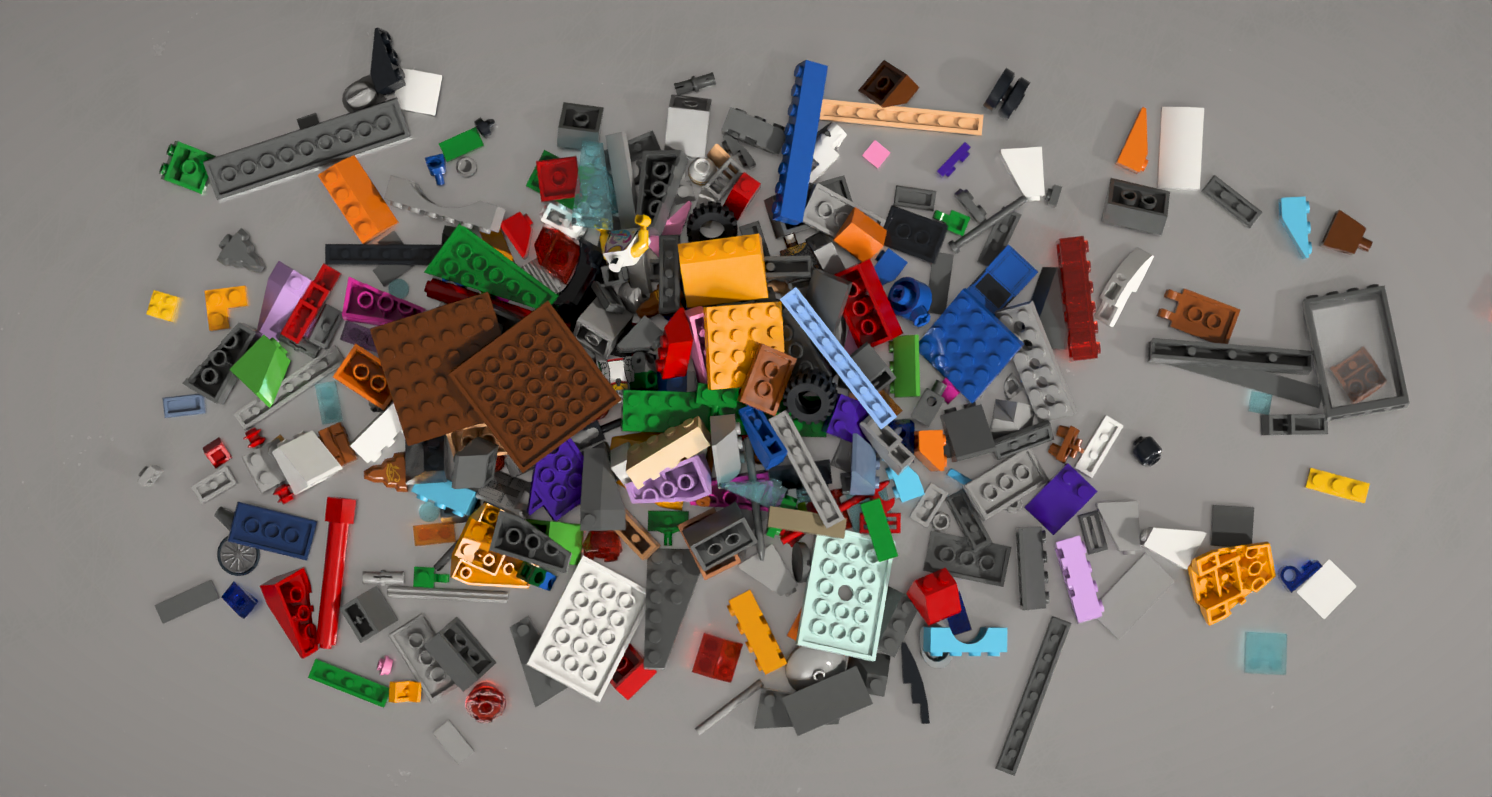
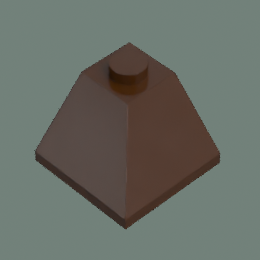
[858,60,919,108]

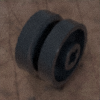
[983,68,1030,120]

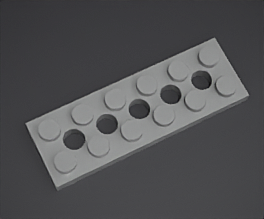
[995,301,1077,423]

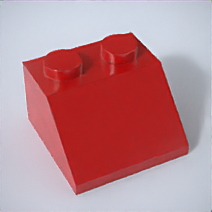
[906,567,961,626]
[610,643,657,700]

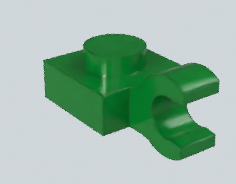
[932,210,971,236]
[413,566,449,588]

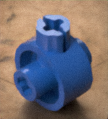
[888,277,932,327]

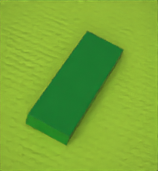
[860,497,898,562]

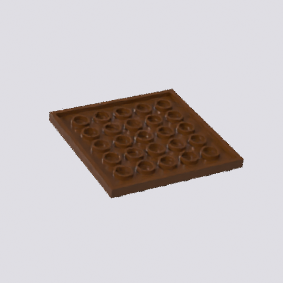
[370,291,502,446]
[448,300,622,473]

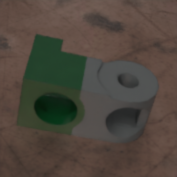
[630,352,658,391]

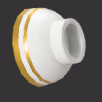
[688,157,717,185]

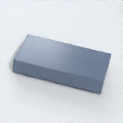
[162,394,206,418]

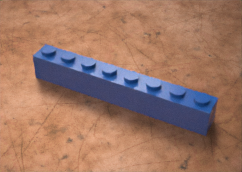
[772,60,828,225]

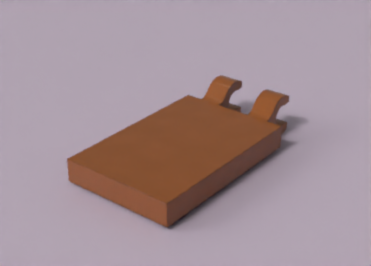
[1157,288,1240,344]

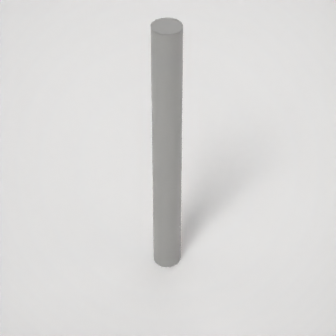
[695,679,764,735]

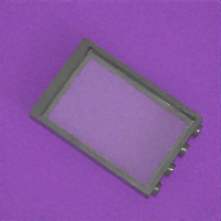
[1302,284,1410,422]

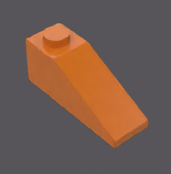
[1115,107,1149,174]

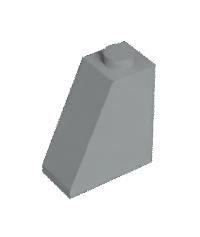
[805,232,845,274]
[1095,501,1141,555]
[738,544,798,597]

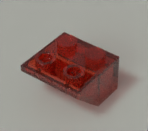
[692,632,743,683]

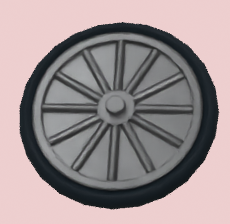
[217,536,260,576]

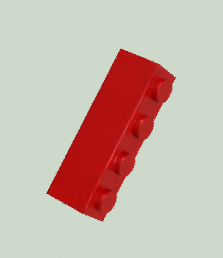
[833,259,903,348]

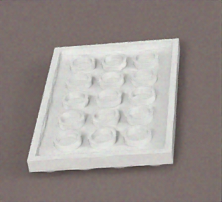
[526,556,646,703]

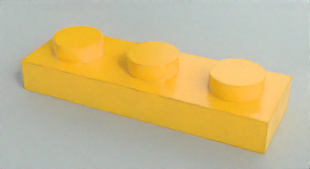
[1305,468,1370,503]

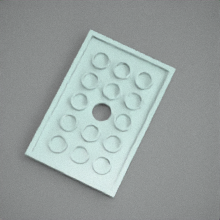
[795,530,896,662]

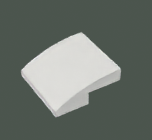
[394,68,442,116]

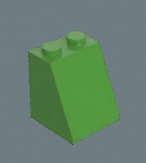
[229,335,291,408]
[524,519,583,565]

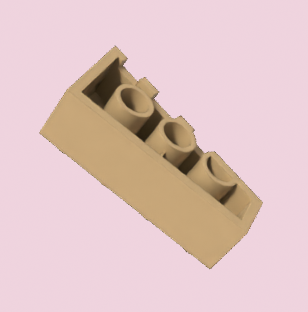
[626,416,711,489]

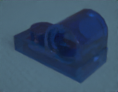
[888,419,915,463]
[1277,560,1323,593]

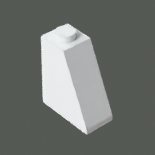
[999,147,1045,202]

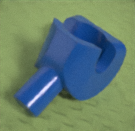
[425,154,446,186]

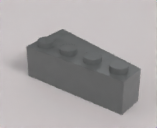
[510,615,568,708]

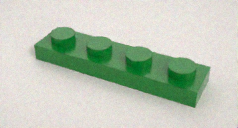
[308,658,389,708]

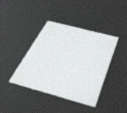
[1297,559,1357,619]

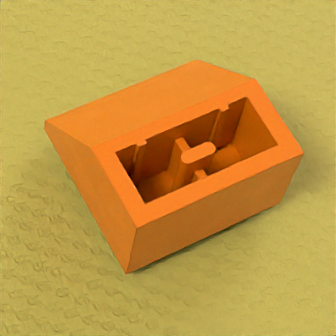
[909,430,947,471]

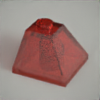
[534,227,580,285]

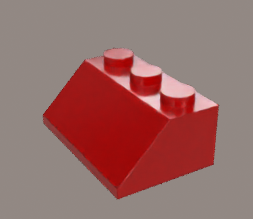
[655,307,693,379]

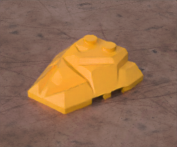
[1188,542,1276,626]

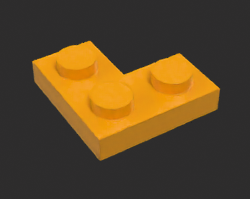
[204,286,248,331]

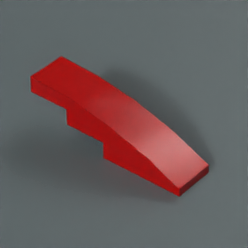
[280,263,342,344]

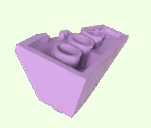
[257,261,312,341]
[625,453,712,504]

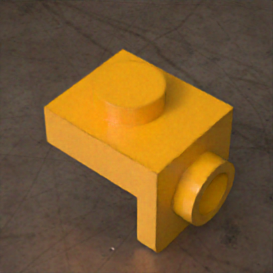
[389,680,421,703]

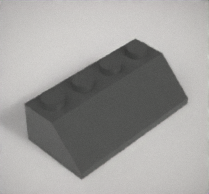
[1016,526,1049,610]

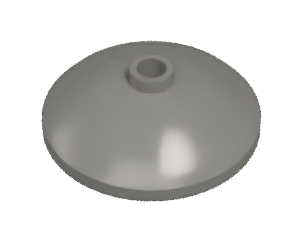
[785,646,846,691]

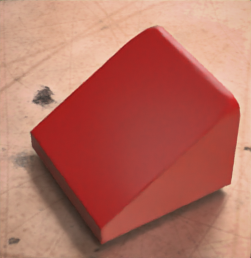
[203,437,233,469]

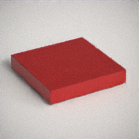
[536,156,582,202]

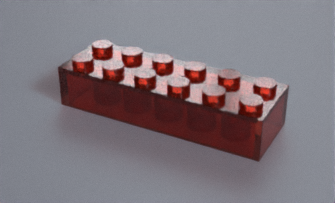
[1056,236,1101,362]

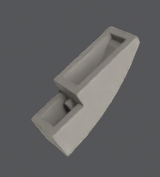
[859,415,915,475]

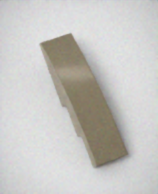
[766,506,847,539]

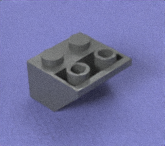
[850,342,896,393]
[451,436,498,489]
[339,586,398,643]

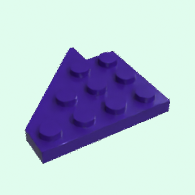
[527,438,584,522]

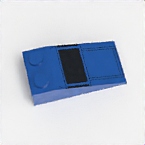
[967,244,1038,317]

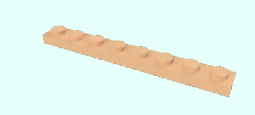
[820,99,983,136]

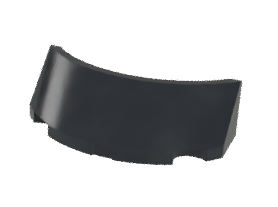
[552,237,606,323]

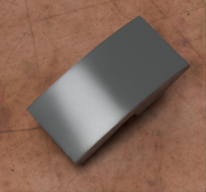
[721,134,756,170]

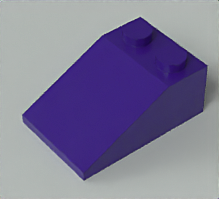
[821,393,877,453]
[1024,463,1098,535]

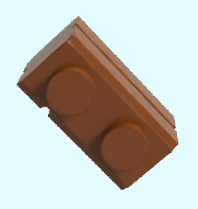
[318,422,358,467]

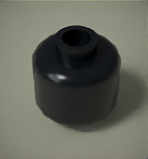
[1132,436,1162,467]

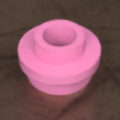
[377,655,393,676]

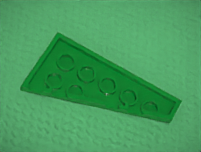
[424,223,559,309]

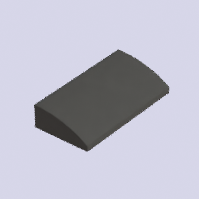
[805,268,853,360]

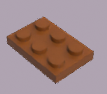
[737,343,797,416]

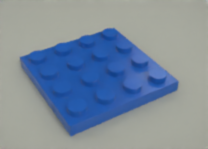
[919,288,1024,403]

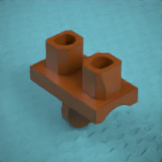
[1048,425,1085,464]

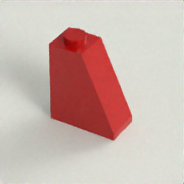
[722,172,761,221]

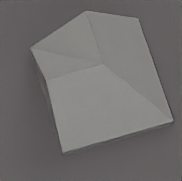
[990,399,1035,440]

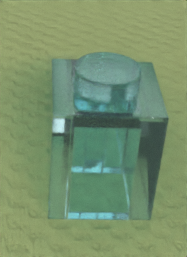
[718,478,787,508]

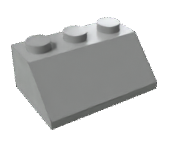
[710,414,745,489]

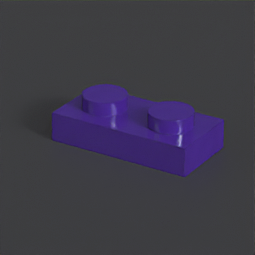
[936,142,971,178]

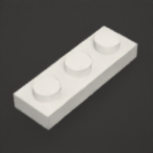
[1074,415,1123,478]

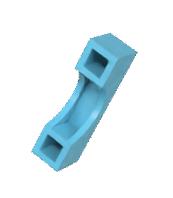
[923,627,1008,656]

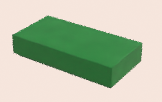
[439,127,484,163]

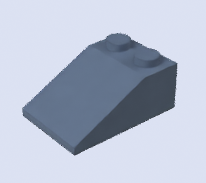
[850,433,880,496]

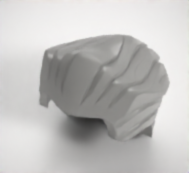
[618,280,649,314]

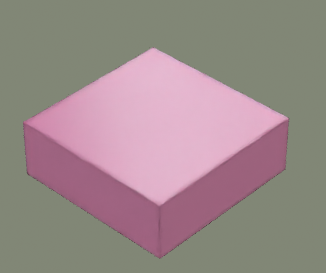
[862,140,891,169]

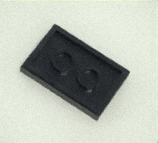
[883,205,949,264]

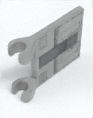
[476,469,531,519]

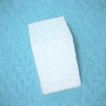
[611,442,632,486]

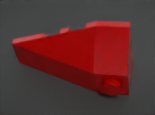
[260,567,318,659]

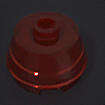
[582,530,623,562]
[465,682,506,724]

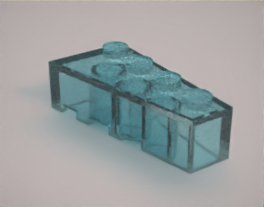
[572,141,613,230]

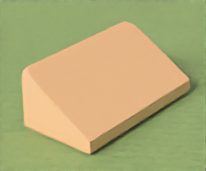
[707,144,741,184]

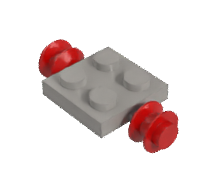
[242,427,294,505]

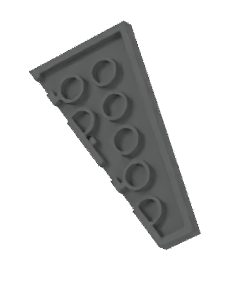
[644,549,701,670]

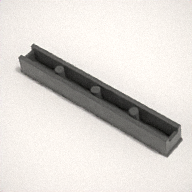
[650,255,813,282]
[1147,338,1313,375]

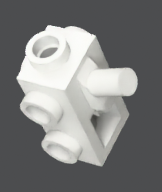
[539,202,588,242]

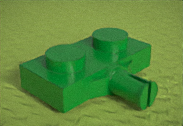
[695,383,739,420]
[648,511,689,546]

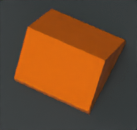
[832,207,887,262]

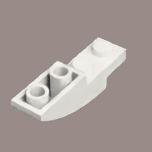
[1094,247,1154,327]

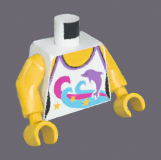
[594,214,651,272]

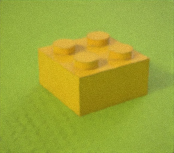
[146,290,180,322]

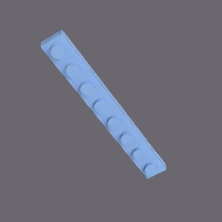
[780,287,897,429]

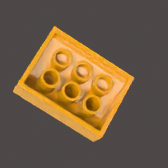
[678,233,769,308]

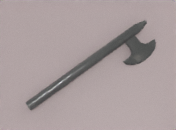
[738,437,765,561]

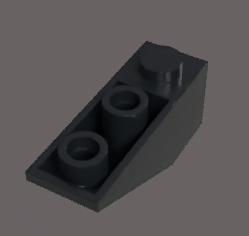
[370,27,406,96]

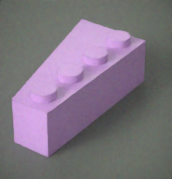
[1054,535,1104,624]

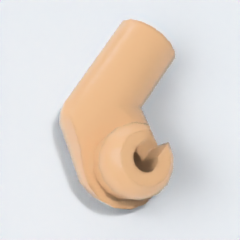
[767,280,790,296]

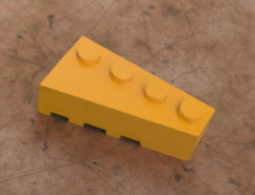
[727,589,787,675]

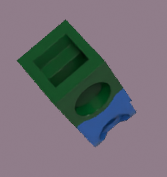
[516,561,557,591]

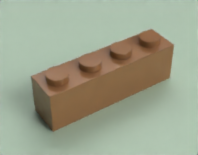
[614,508,661,560]

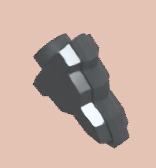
[217,228,265,273]

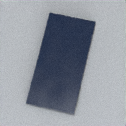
[227,501,317,561]

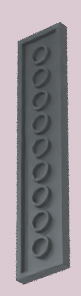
[203,97,410,200]

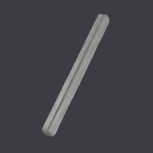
[387,586,509,603]

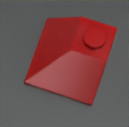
[500,212,533,260]

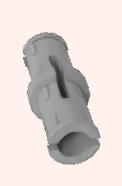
[362,570,404,586]

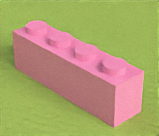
[685,306,707,384]

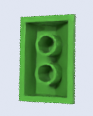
[889,335,920,398]

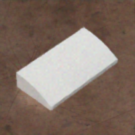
[1157,107,1204,190]

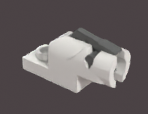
[809,122,847,185]

